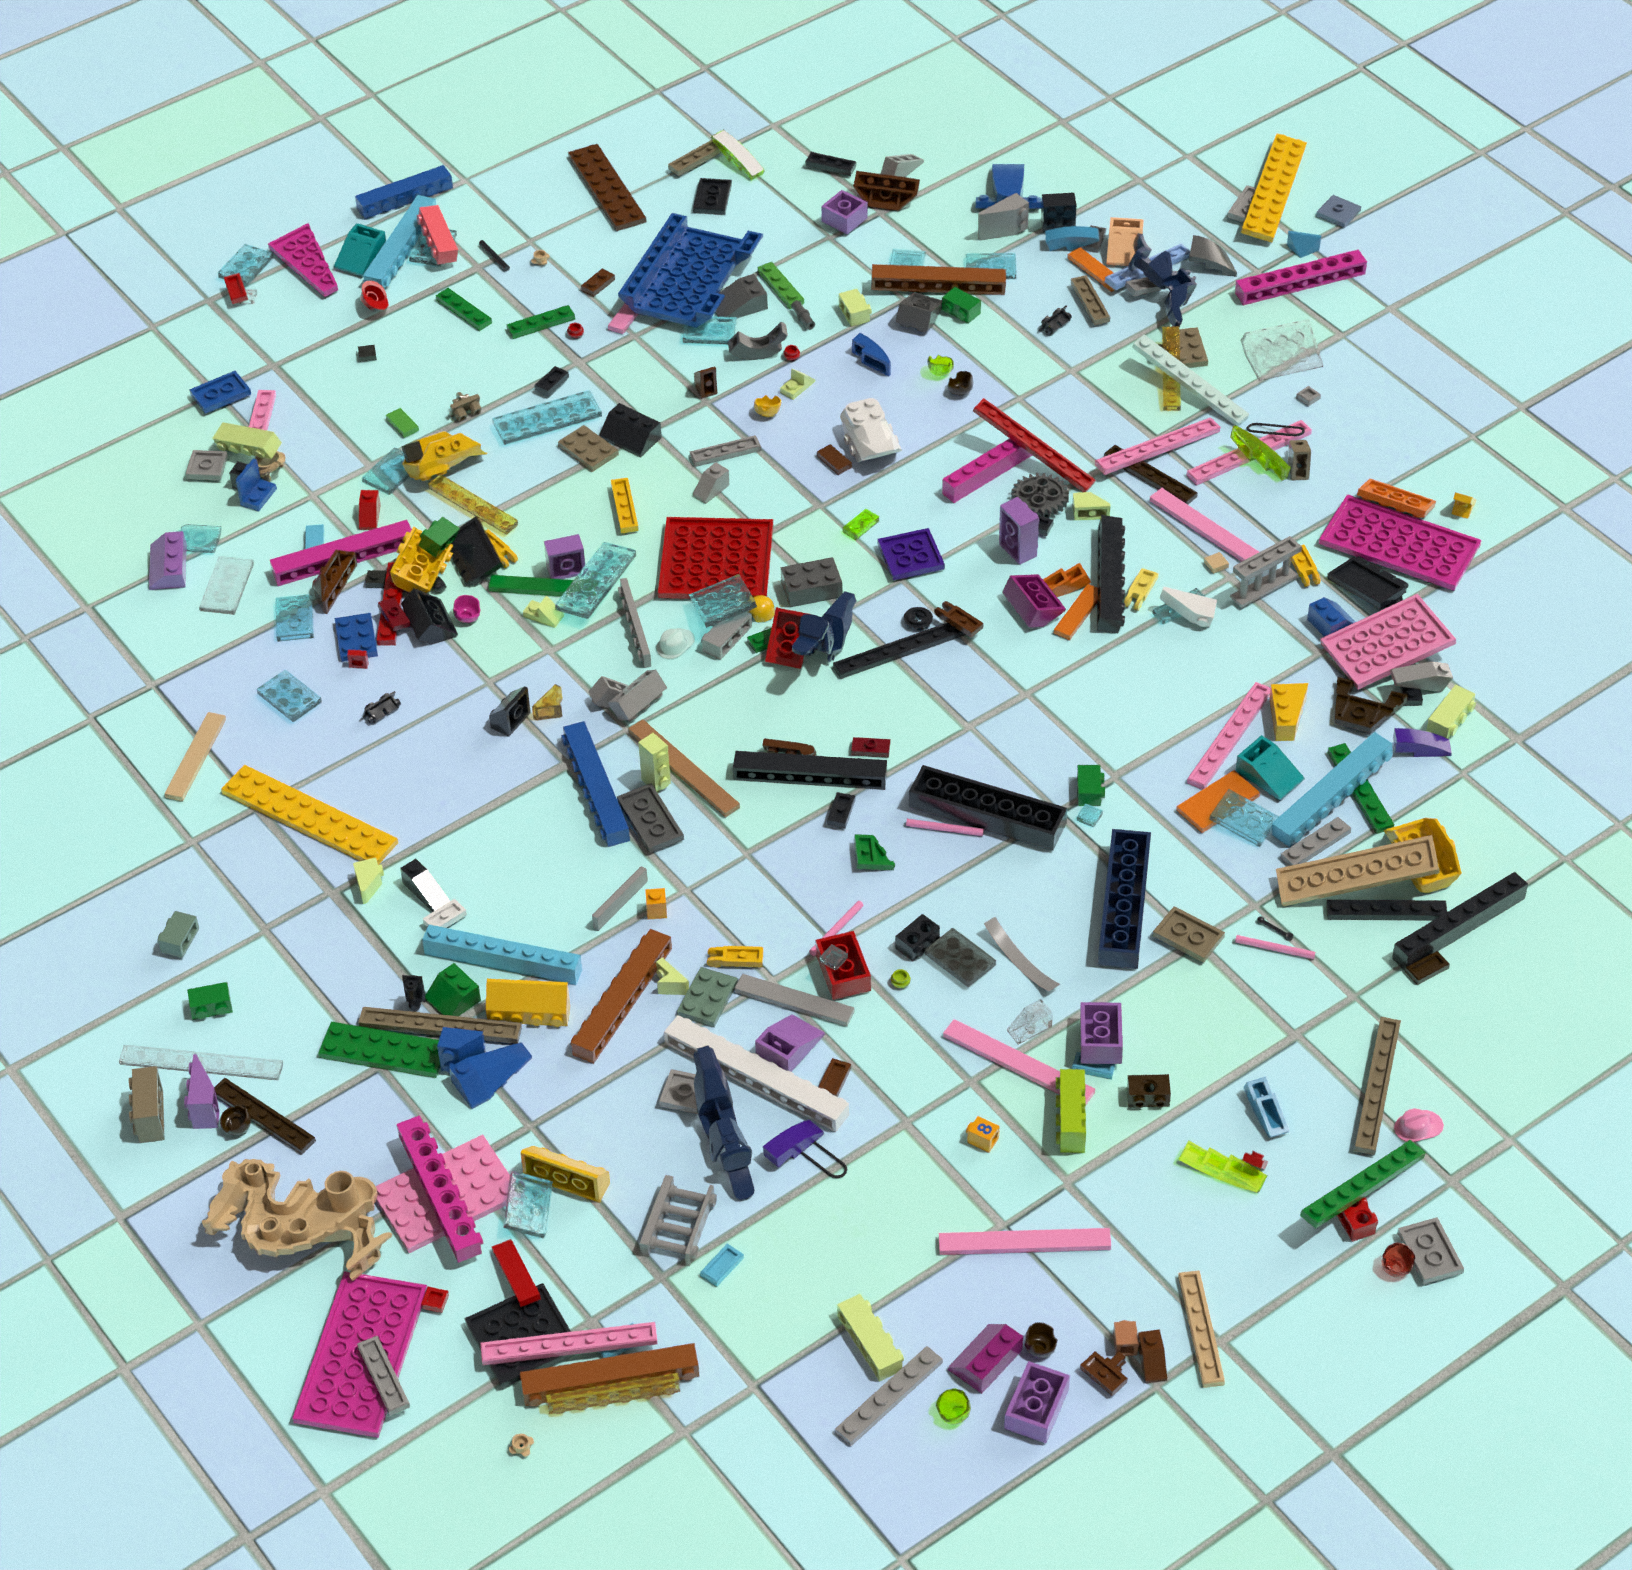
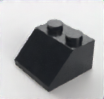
[489,686,531,737]

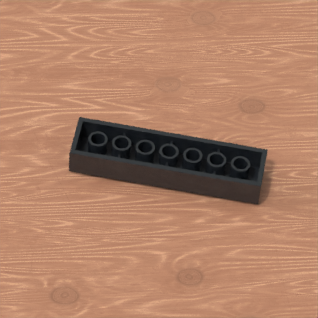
[909,765,1068,850]

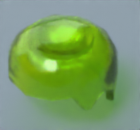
[927,354,954,376]
[936,1388,971,1425]

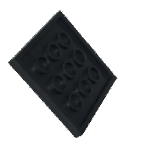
[464,1283,576,1389]

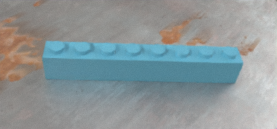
[363,195,436,289]
[1272,732,1393,847]
[422,925,582,985]

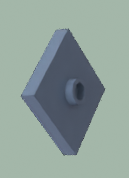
[1316,195,1362,228]

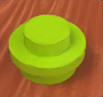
[891,969,911,988]

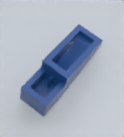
[852,333,891,376]

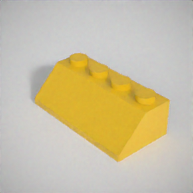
[486,979,571,1027]
[520,1146,610,1203]

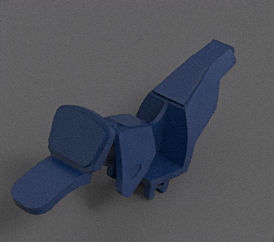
[1128,233,1197,330]
[792,591,857,662]
[693,1045,754,1200]

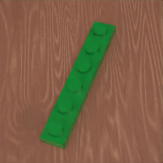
[1327,743,1395,834]

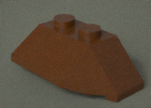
[853,170,920,211]
[312,549,357,614]

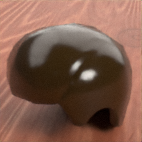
[947,371,974,396]
[219,1104,251,1136]
[1024,1322,1058,1358]

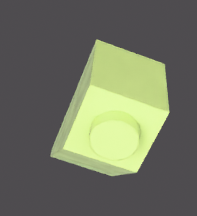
[1072,492,1111,521]
[353,858,384,904]

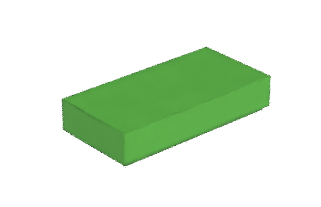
[386,408,419,438]

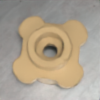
[531,250,550,265]
[509,1434,534,1457]

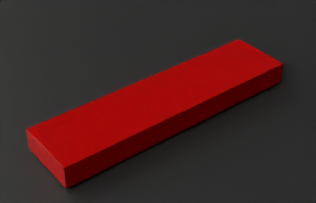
[491,1239,541,1307]

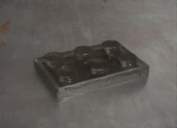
[925,928,996,988]

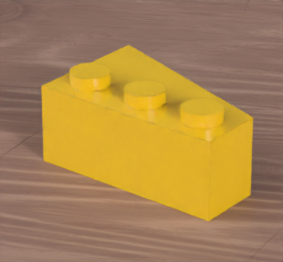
[1269,683,1309,741]

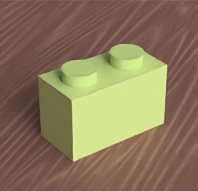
[838,288,872,327]

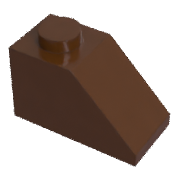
[694,366,718,399]
[1138,1329,1168,1384]

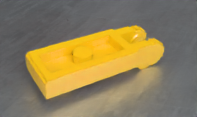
[485,529,518,568]
[1291,544,1321,587]
[707,946,764,968]

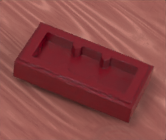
[377,597,410,631]
[851,737,891,758]

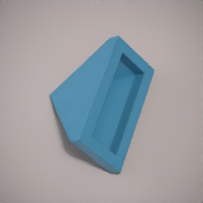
[1287,231,1321,258]

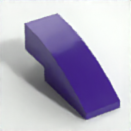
[1393,728,1452,757]
[762,1120,824,1168]

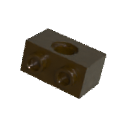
[1127,1074,1171,1108]

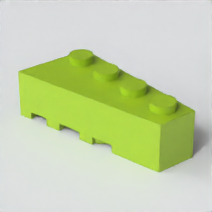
[1056,1069,1086,1153]

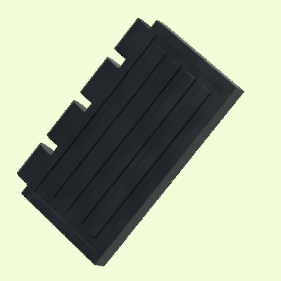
[451,516,504,587]
[1327,556,1409,610]

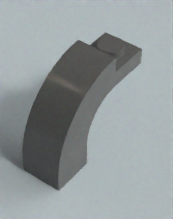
[728,322,788,360]

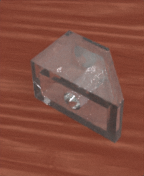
[1007,999,1053,1045]

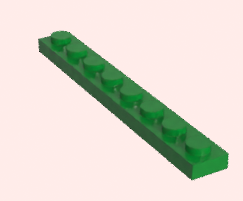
[1300,1140,1426,1229]

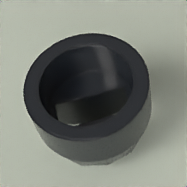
[432,576,447,592]

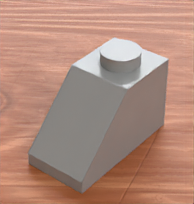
[693,462,730,504]
[588,676,628,708]

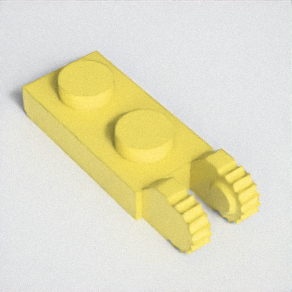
[1124,568,1159,611]

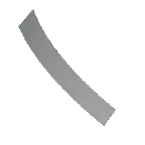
[984,917,1060,991]

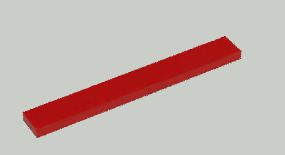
[973,398,1096,492]

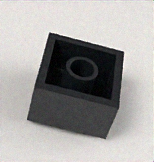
[1041,192,1077,233]

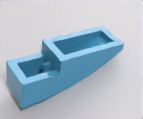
[1045,226,1099,251]
[1243,1077,1289,1138]

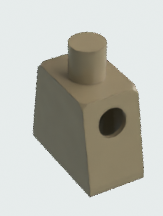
[1288,440,1311,480]

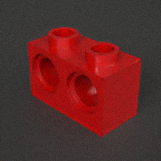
[1337,1197,1378,1242]

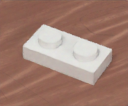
[423,898,467,928]

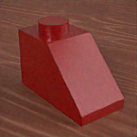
[359,490,381,530]

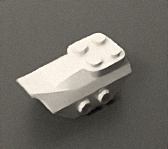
[840,398,902,462]

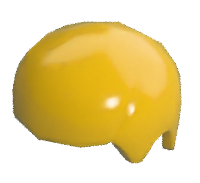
[754,395,781,417]
[746,595,775,622]

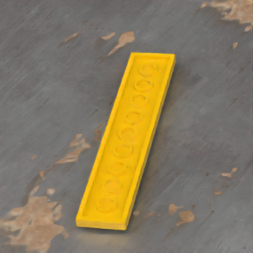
[1241,133,1307,243]
[221,764,398,865]

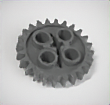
[1011,473,1069,517]

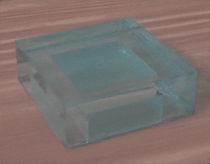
[1077,804,1103,828]
[820,944,848,970]

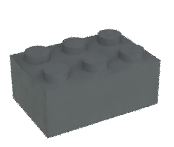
[780,557,843,608]

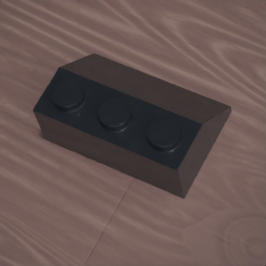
[599,403,662,458]
[401,588,458,645]

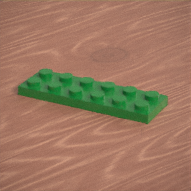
[318,1021,441,1078]

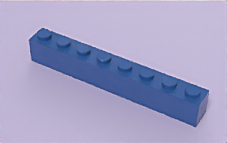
[561,721,630,847]

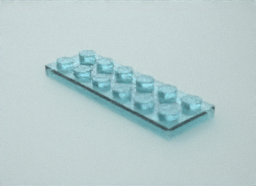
[492,390,602,445]
[555,542,636,619]

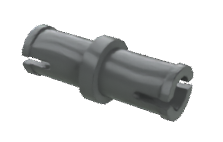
[791,300,816,330]

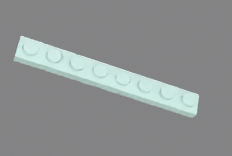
[1132,334,1249,427]

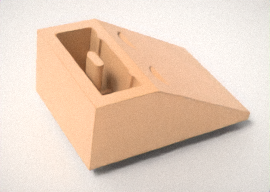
[1106,217,1144,266]

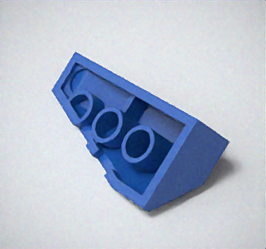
[449,1042,532,1109]

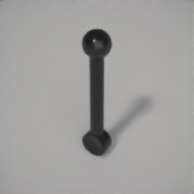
[1257,916,1293,941]

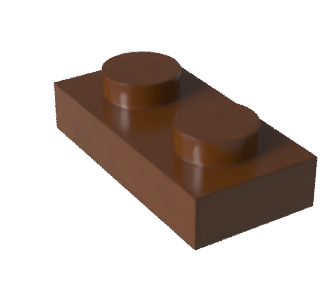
[581,268,615,297]

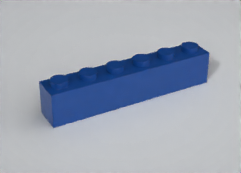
[355,165,453,219]

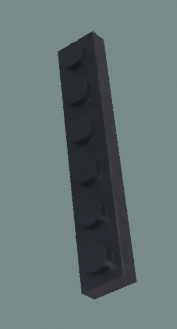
[1326,900,1447,921]

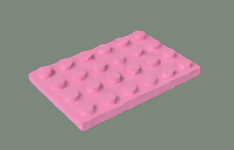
[1320,594,1456,690]
[375,1134,522,1253]

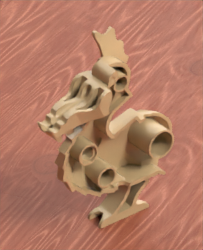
[202,1159,393,1281]

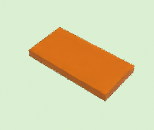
[1176,770,1260,833]

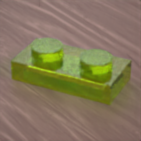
[842,509,879,540]

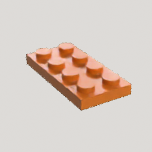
[1357,478,1436,518]

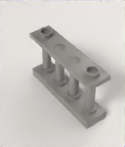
[1230,536,1302,608]
[640,1175,717,1266]

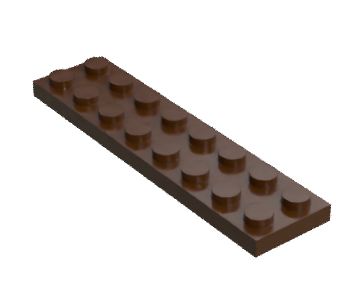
[568,143,647,232]

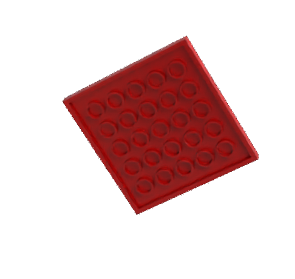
[658,517,774,600]

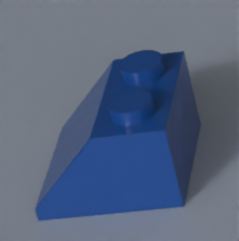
[1307,597,1355,637]
[437,1027,486,1073]

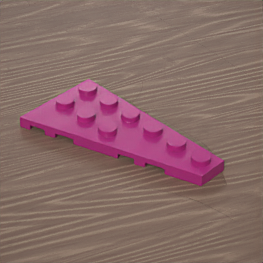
[268,223,338,297]

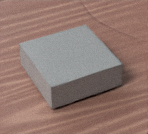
[1296,386,1321,407]

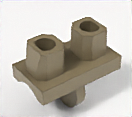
[449,392,482,422]

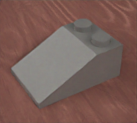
[978,193,1029,240]

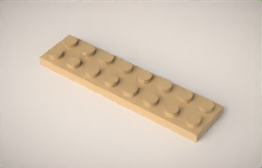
[1276,835,1440,906]

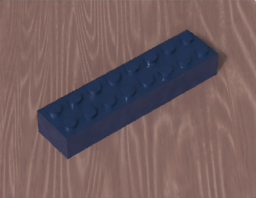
[1098,829,1151,969]

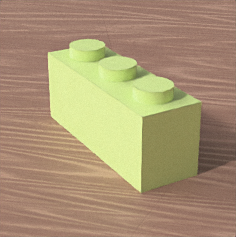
[1426,684,1476,739]
[638,733,671,792]

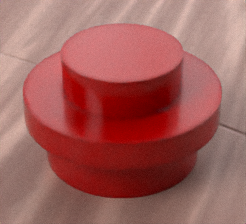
[567,322,584,338]
[783,345,800,360]

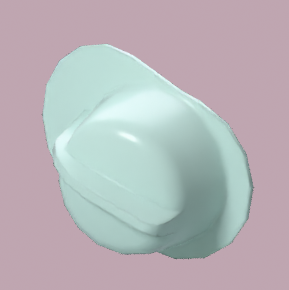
[656,628,695,659]

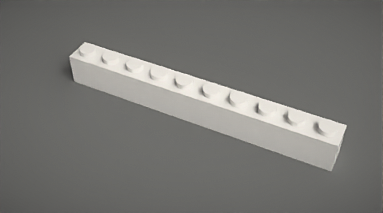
[664,1015,849,1132]

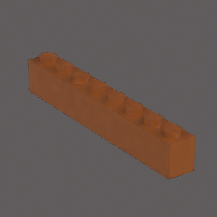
[871,264,1006,295]
[570,929,672,1064]
[520,1343,700,1406]

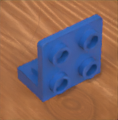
[236,458,277,511]

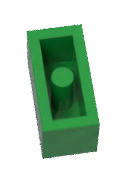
[942,287,981,324]
[418,516,460,558]
[1077,765,1105,806]
[187,982,233,1020]

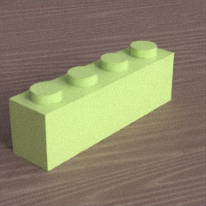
[212,422,282,459]
[837,1294,904,1382]

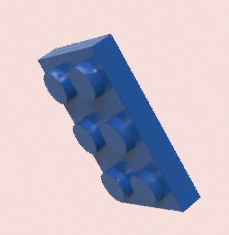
[189,370,252,414]
[334,612,378,662]

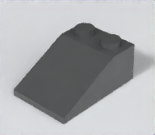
[715,274,768,323]
[896,292,942,332]

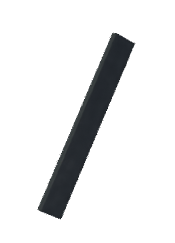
[833,623,966,679]

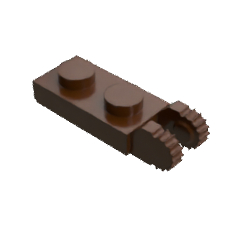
[934,601,984,638]
[762,738,817,756]

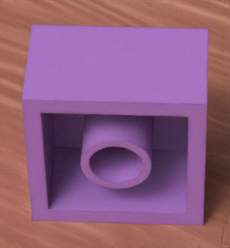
[821,190,868,234]
[544,534,586,579]

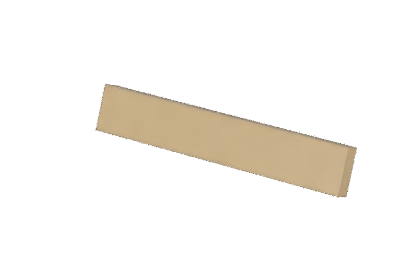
[164,712,226,801]
[1178,1270,1225,1388]

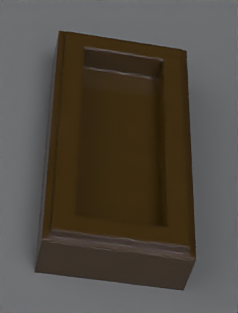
[1405,951,1450,985]

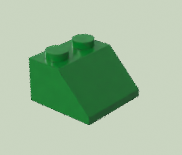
[426,963,481,1016]

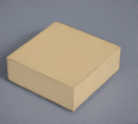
[1204,552,1229,574]

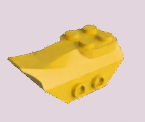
[402,431,487,481]
[390,526,453,593]
[1384,817,1462,893]

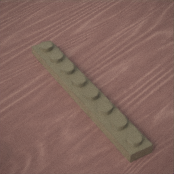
[358,1007,522,1044]
[1354,1017,1401,1155]

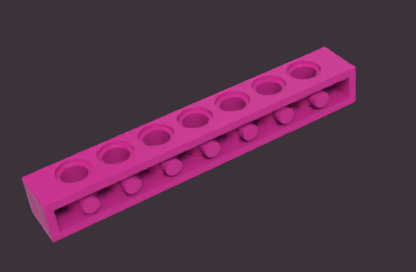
[1235,249,1367,305]
[396,1115,484,1263]

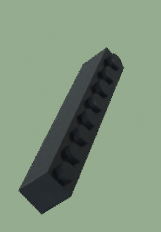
[1097,515,1125,634]
[733,751,887,790]
[1392,872,1528,971]

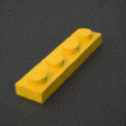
[611,477,639,533]

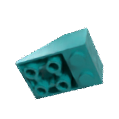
[334,223,386,276]
[1235,735,1305,800]

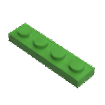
[757,261,805,309]

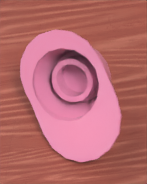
[1394,1108,1444,1142]

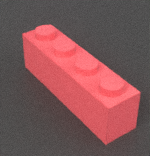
[417,205,458,264]

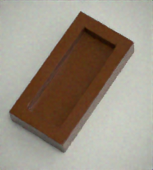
[817,444,852,475]
[819,1058,851,1097]

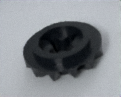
[904,607,933,631]

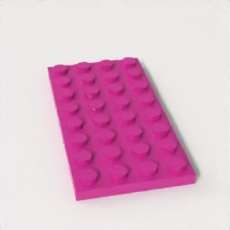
[1319,494,1482,591]
[292,1271,428,1438]

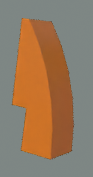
[1043,563,1091,597]

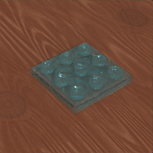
[689,574,757,628]

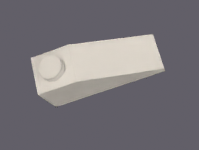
[1159,586,1217,627]

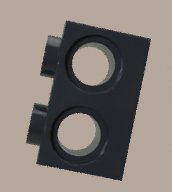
[895,914,940,961]

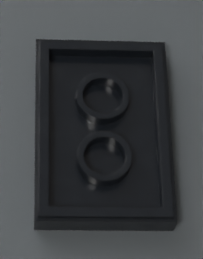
[693,178,732,215]

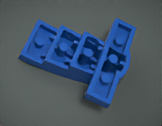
[976,164,1041,209]

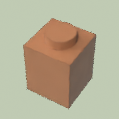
[1113,1320,1139,1356]

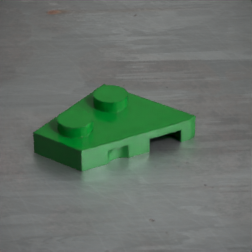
[853,834,895,870]

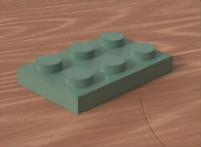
[677,967,738,1028]

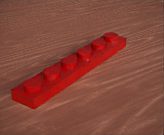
[376,562,404,646]

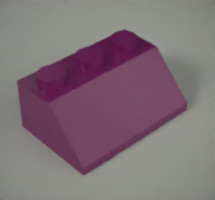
[1002,574,1066,628]
[947,1324,1023,1394]

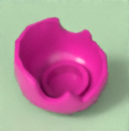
[453,595,481,623]

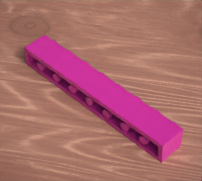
[270,520,412,586]

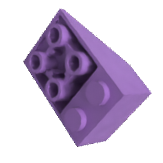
[755,1014,825,1072]
[184,1054,220,1129]

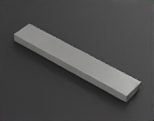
[735,974,855,1027]

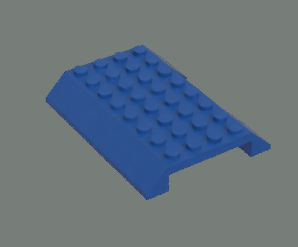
[618,213,763,328]

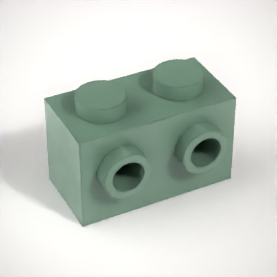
[157,911,199,958]

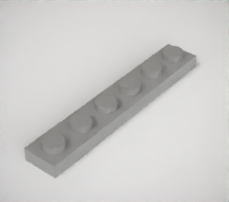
[617,578,652,668]
[835,1346,943,1446]

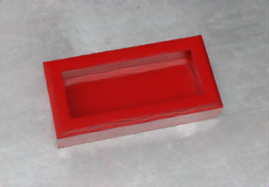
[224,273,248,305]

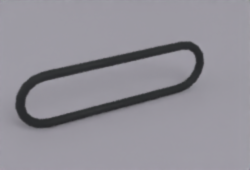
[1246,423,1305,437]
[801,1141,848,1178]

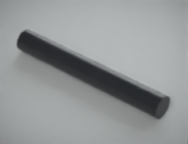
[479,240,510,271]

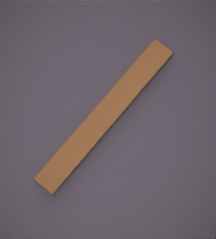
[628,719,740,817]

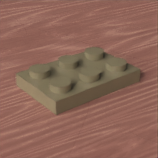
[1164,327,1208,368]
[558,425,619,472]
[1153,906,1225,963]

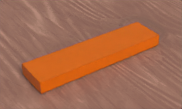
[1067,247,1114,292]
[1054,584,1098,640]

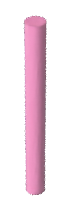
[906,818,984,836]
[809,901,864,956]
[1235,935,1316,959]

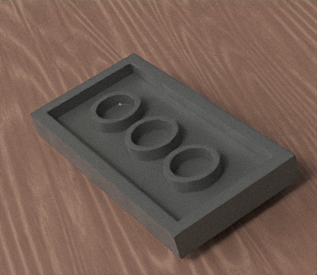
[617,783,684,853]

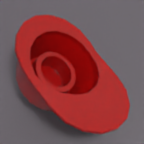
[360,281,389,310]

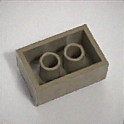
[128,1066,165,1143]

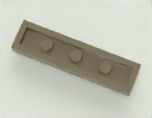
[668,138,727,176]
[1070,275,1110,325]

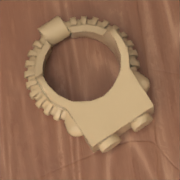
[254,451,286,482]

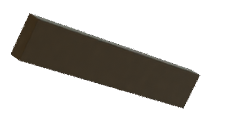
[1104,445,1198,505]
[214,1077,316,1155]

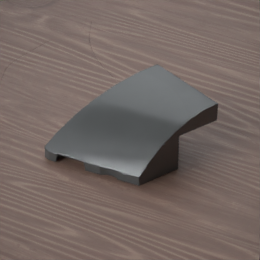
[1189,235,1237,277]

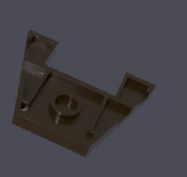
[1335,677,1408,733]

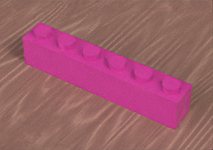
[942,438,1033,503]

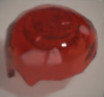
[1381,1242,1416,1278]

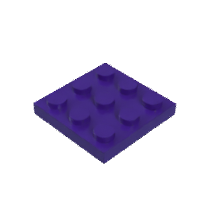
[877,528,945,580]

